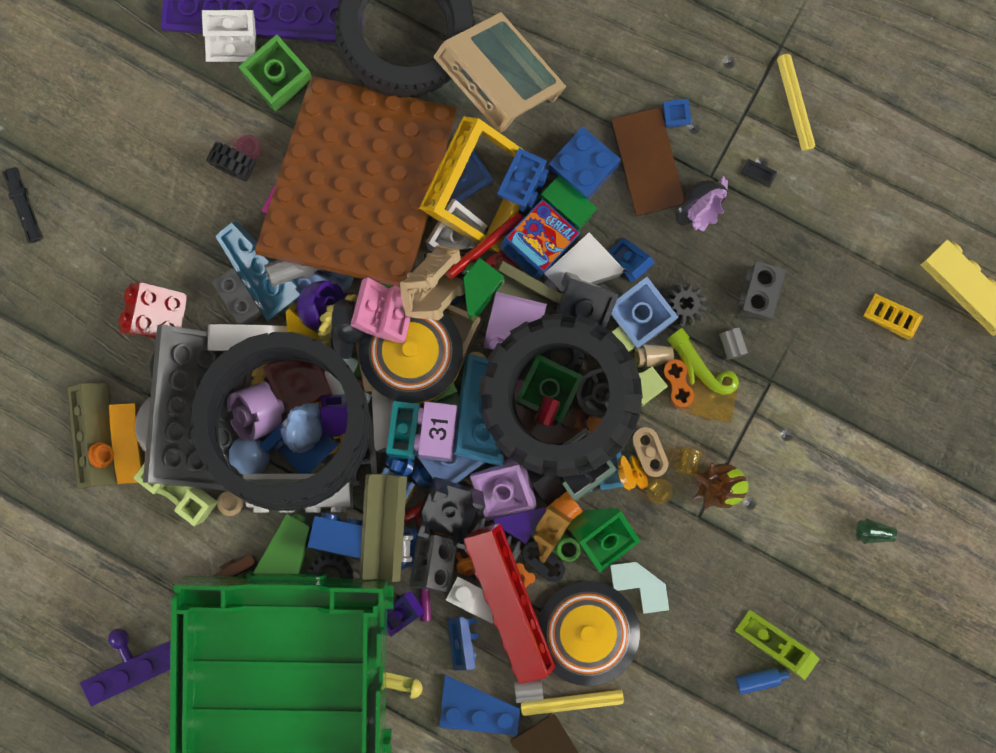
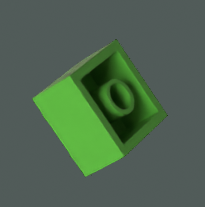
[239,35,312,112]

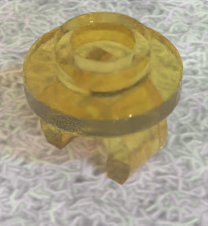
[646,479,673,505]

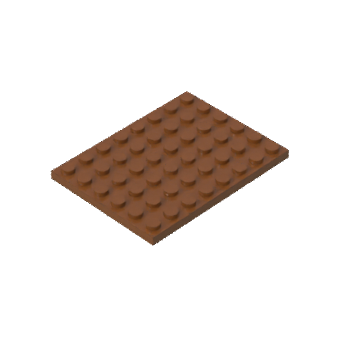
[255,76,457,287]

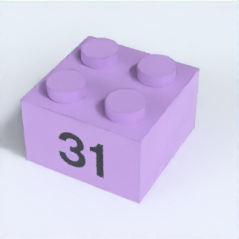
[414,402,458,462]

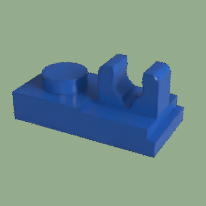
[447,617,479,671]

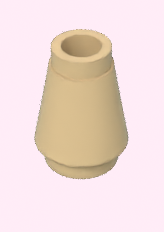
[634,344,674,370]

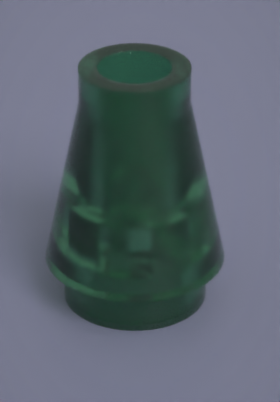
[856,518,897,544]

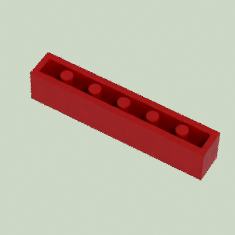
[464,523,555,684]

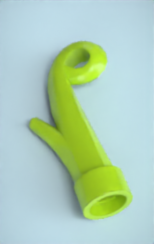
[666,328,739,395]

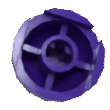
[297,280,345,332]

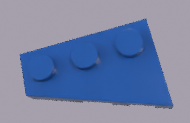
[439,674,520,735]

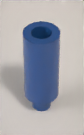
[735,667,790,695]

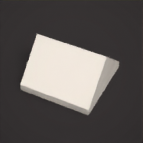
[426,199,487,252]

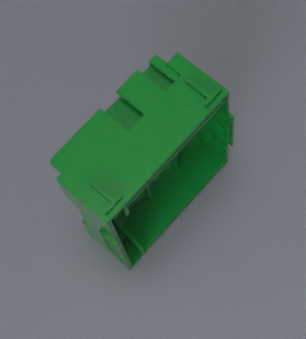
[170,572,394,753]

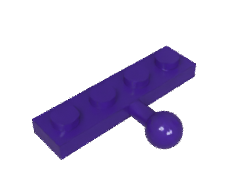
[80,628,171,706]

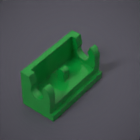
[537,176,597,231]

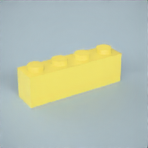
[921,239,996,336]

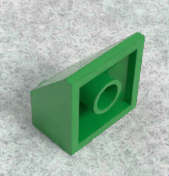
[567,508,641,572]

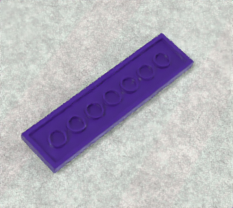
[161,0,364,42]

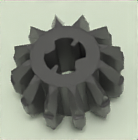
[665,283,708,327]

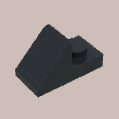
[527,469,567,507]

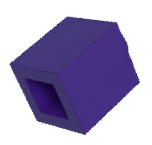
[320,394,348,437]

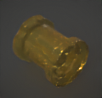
[676,447,704,477]

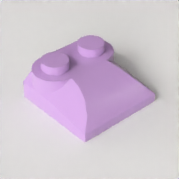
[470,459,536,521]

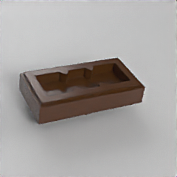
[213,554,258,576]

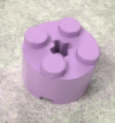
[227,381,285,441]

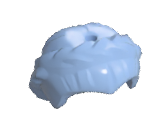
[281,403,322,453]

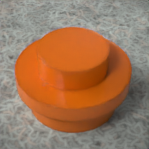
[88,442,114,468]

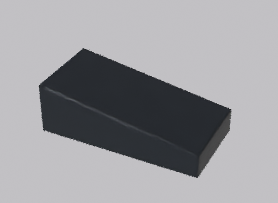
[741,159,777,188]

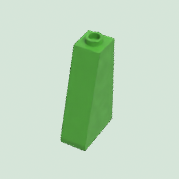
[253,513,312,574]

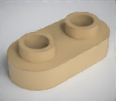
[632,427,668,477]

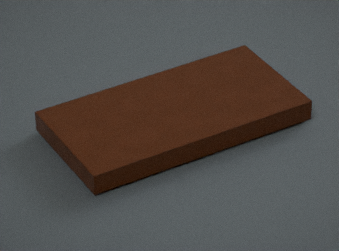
[611,107,685,217]

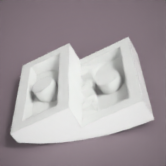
[202,10,257,62]

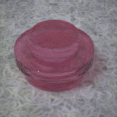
[236,135,261,159]

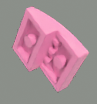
[350,277,411,343]

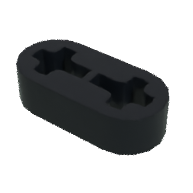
[522,542,565,582]

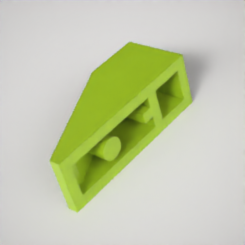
[735,610,820,680]

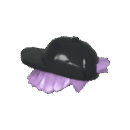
[675,176,728,232]

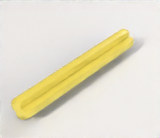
[777,54,815,151]
[521,690,624,716]

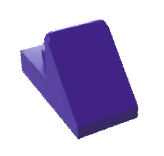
[387,591,425,637]

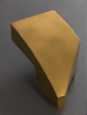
[534,505,572,563]

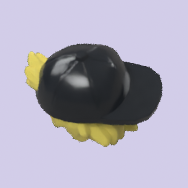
[317,294,364,359]

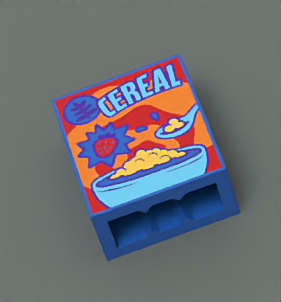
[498,199,580,280]

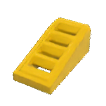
[863,294,923,340]

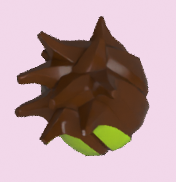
[691,463,749,509]

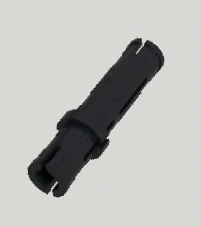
[2,167,44,244]

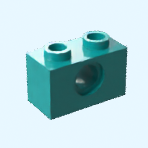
[386,401,421,460]

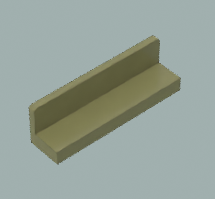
[494,261,562,315]
[67,383,117,489]
[359,474,407,582]

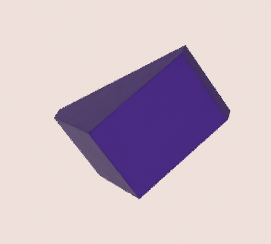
[494,507,545,544]

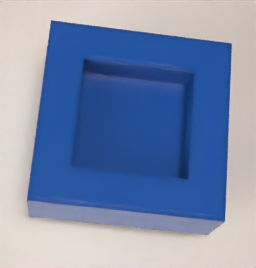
[663,99,692,128]

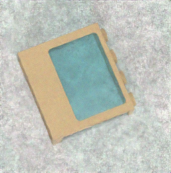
[433,12,566,133]

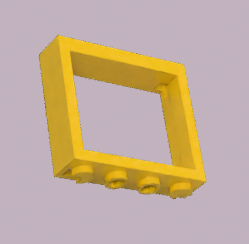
[419,116,522,253]

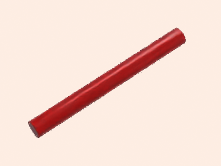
[445,213,523,279]

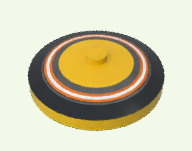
[359,311,463,404]
[538,581,640,686]

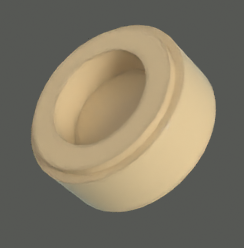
[217,491,244,516]

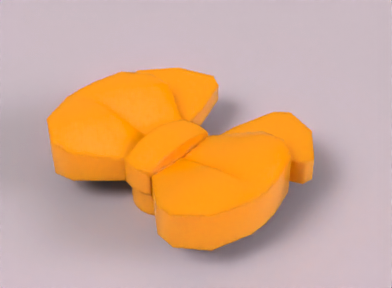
[617,455,648,490]

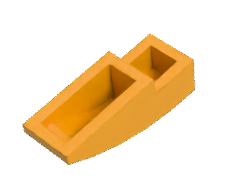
[109,403,143,484]

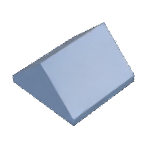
[611,277,678,349]

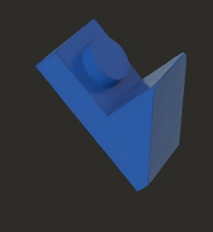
[608,237,655,282]

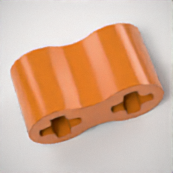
[662,359,694,410]

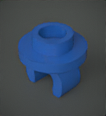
[385,457,413,476]

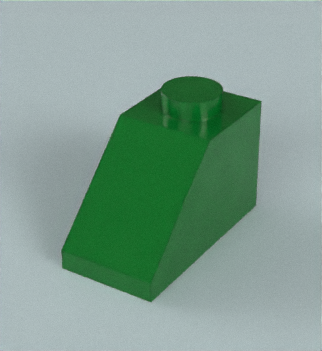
[463,258,505,322]

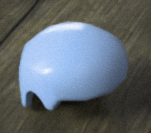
[229,438,270,475]

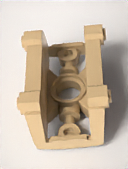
[400,245,465,320]

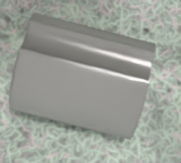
[719,328,748,360]
[514,679,544,703]

